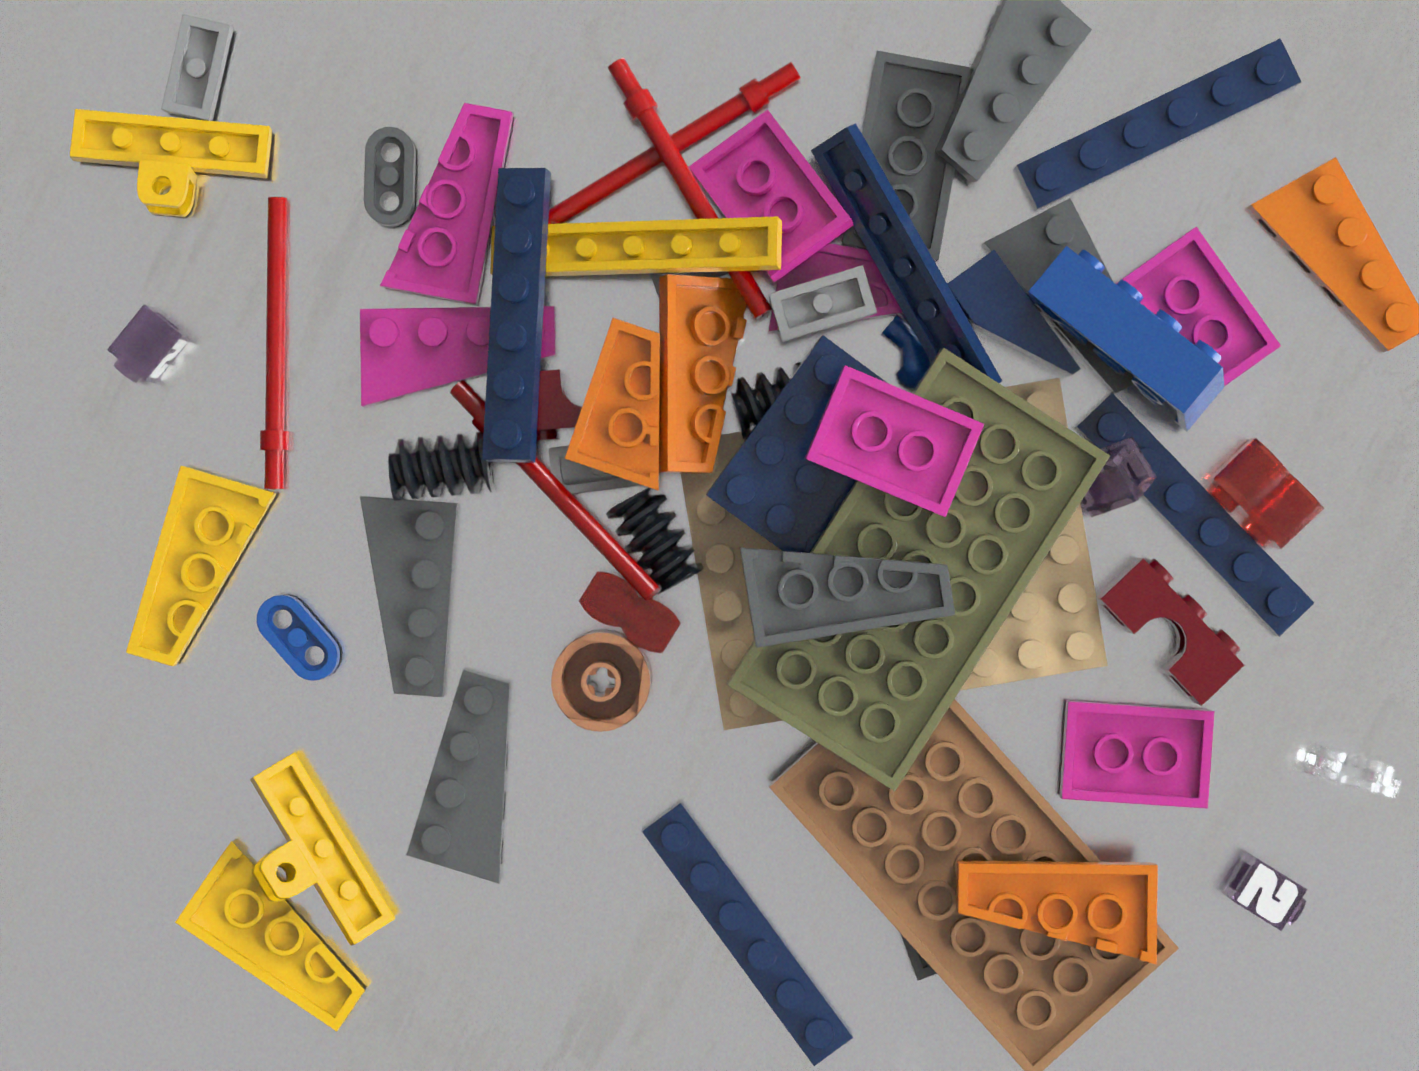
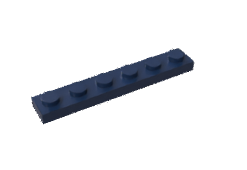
[1015,38,1301,211]
[811,123,1002,383]
[482,168,551,463]
[1075,393,1314,637]
[642,801,853,1066]

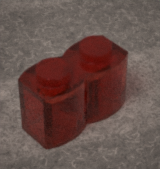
[1209,438,1324,549]
[579,570,682,653]

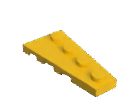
[126,465,277,666]
[175,841,365,1031]

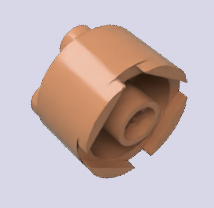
[551,630,652,732]

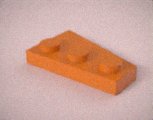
[565,318,660,491]

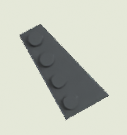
[935,0,1092,183]
[982,198,1134,394]
[360,496,459,697]
[739,547,955,648]
[406,668,511,884]

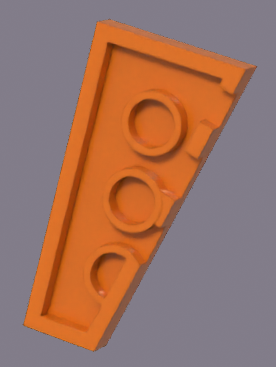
[1248,157,1419,352]
[659,274,756,474]
[956,861,1158,964]

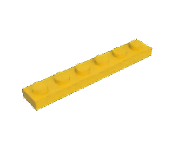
[490,216,782,276]

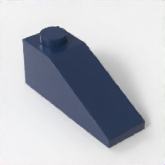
[947,250,1081,377]

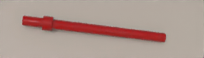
[608,58,772,319]
[548,62,801,224]
[260,197,290,489]
[450,380,660,601]

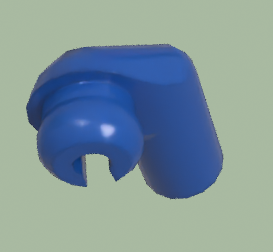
[882,315,931,388]

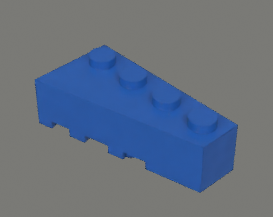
[1028,246,1225,432]

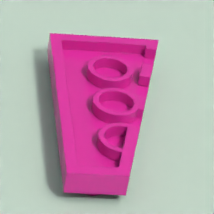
[380,103,514,305]
[360,306,556,407]

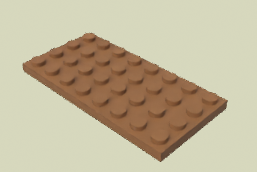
[769,699,1179,1071]

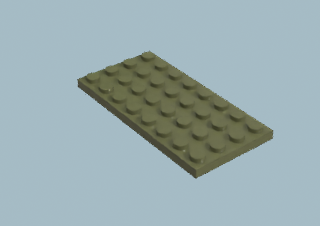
[726,348,1110,791]

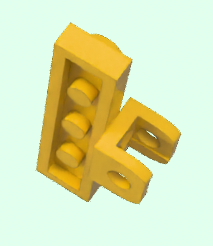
[70,109,272,217]
[250,752,395,946]

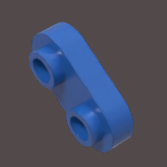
[256,595,340,681]

